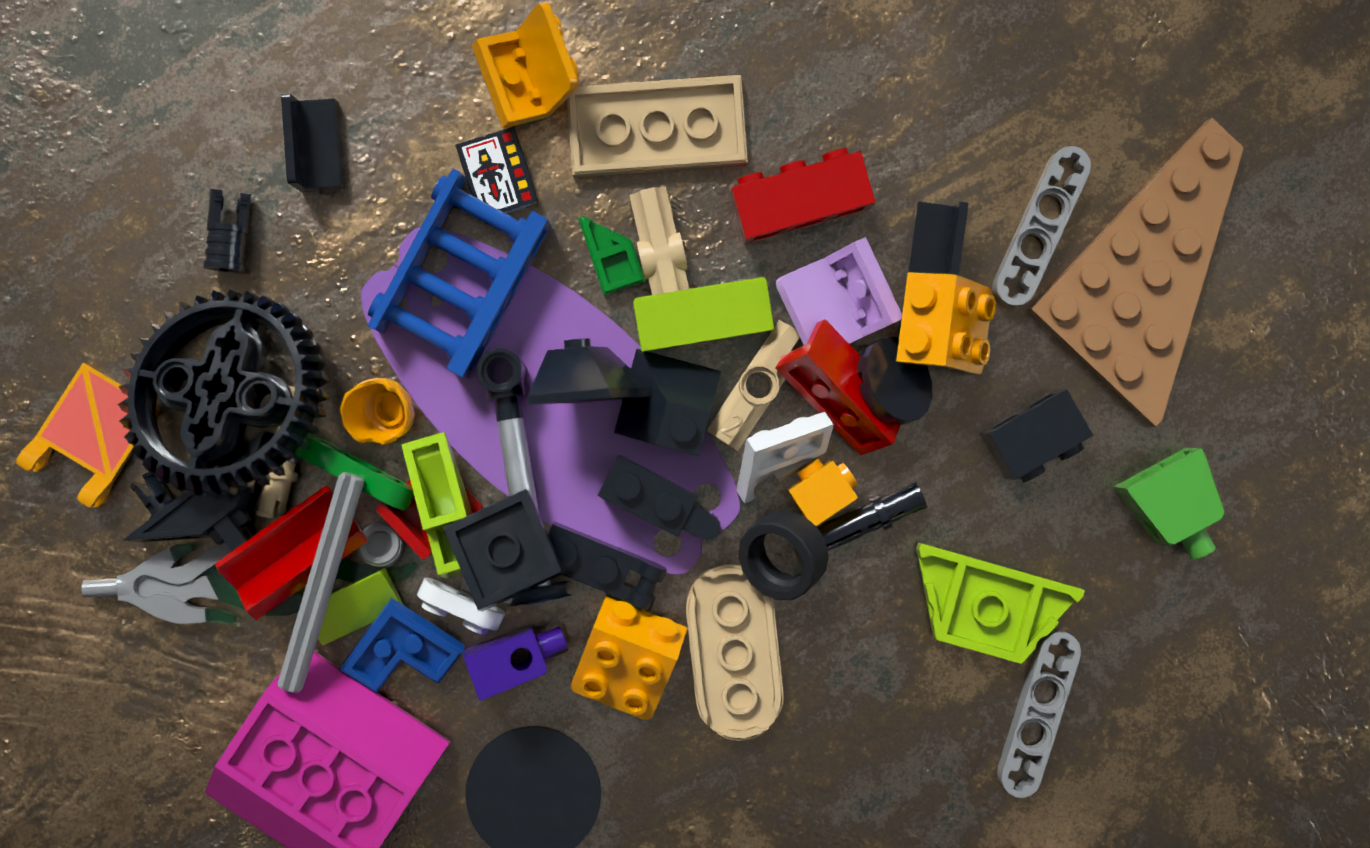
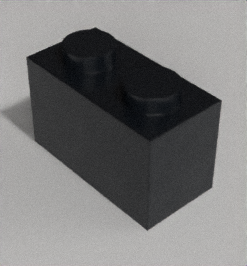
[980,389,1094,483]

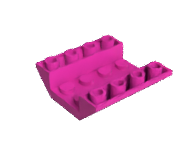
[205,651,451,848]

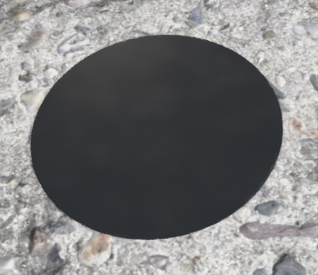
[466,727,601,848]

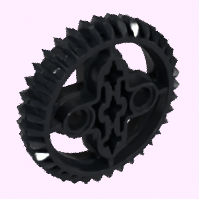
[117,289,330,498]

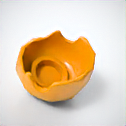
[340,378,415,445]

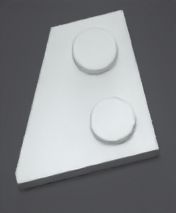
[736,412,834,504]

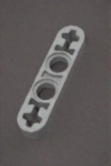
[992,146,1091,308]
[997,629,1081,798]

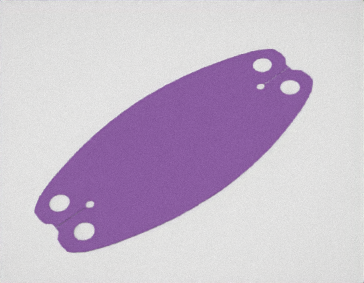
[361,228,740,575]

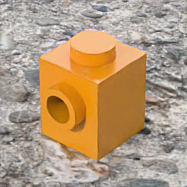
[786,458,858,526]

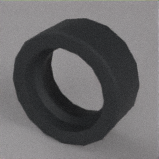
[738,510,829,600]

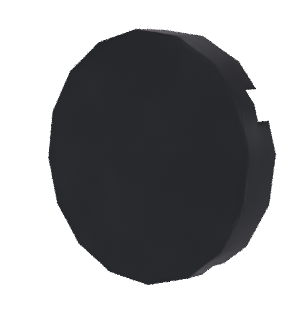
[857,337,933,425]

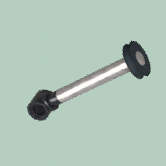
[477,348,573,606]

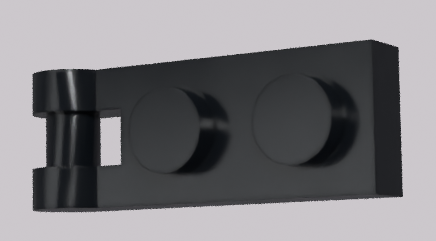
[548,521,667,610]

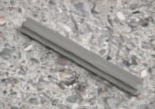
[277,472,364,693]

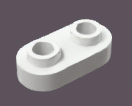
[417,578,505,635]

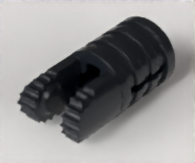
[203,188,252,273]

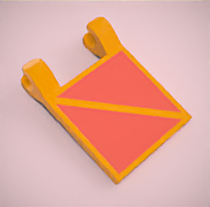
[16,363,161,508]

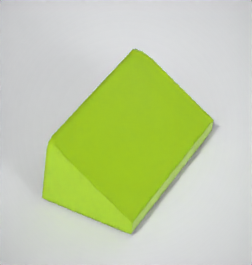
[318,568,403,646]

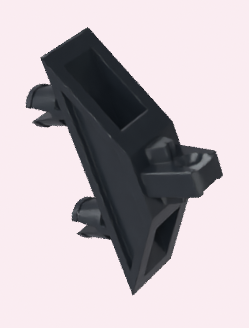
[122,430,274,551]

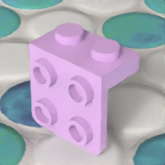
[776,237,902,345]

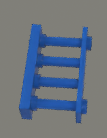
[367,168,552,379]

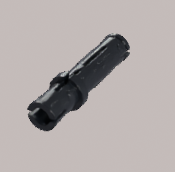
[817,482,928,551]

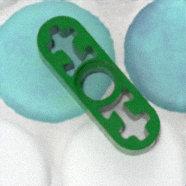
[295,434,414,511]

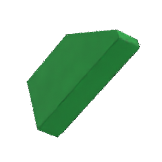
[578,216,646,297]

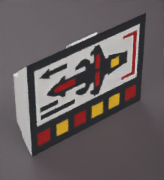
[455,126,538,214]

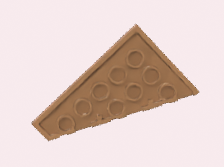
[1027,118,1244,427]

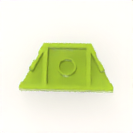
[916,542,1085,664]

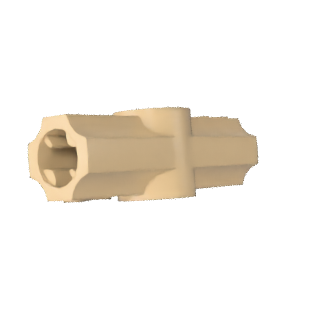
[629,186,689,295]
[706,320,804,452]

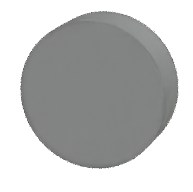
[357,523,404,569]

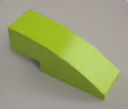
[401,432,472,579]

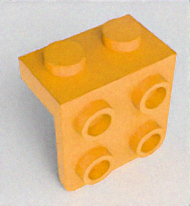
[472,2,579,129]
[896,273,996,375]
[571,596,687,720]

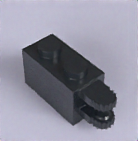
[597,455,722,541]

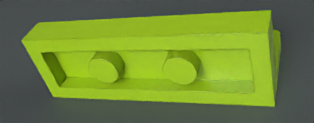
[633,277,774,352]

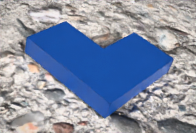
[339,597,465,693]

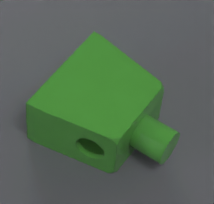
[1114,448,1225,560]

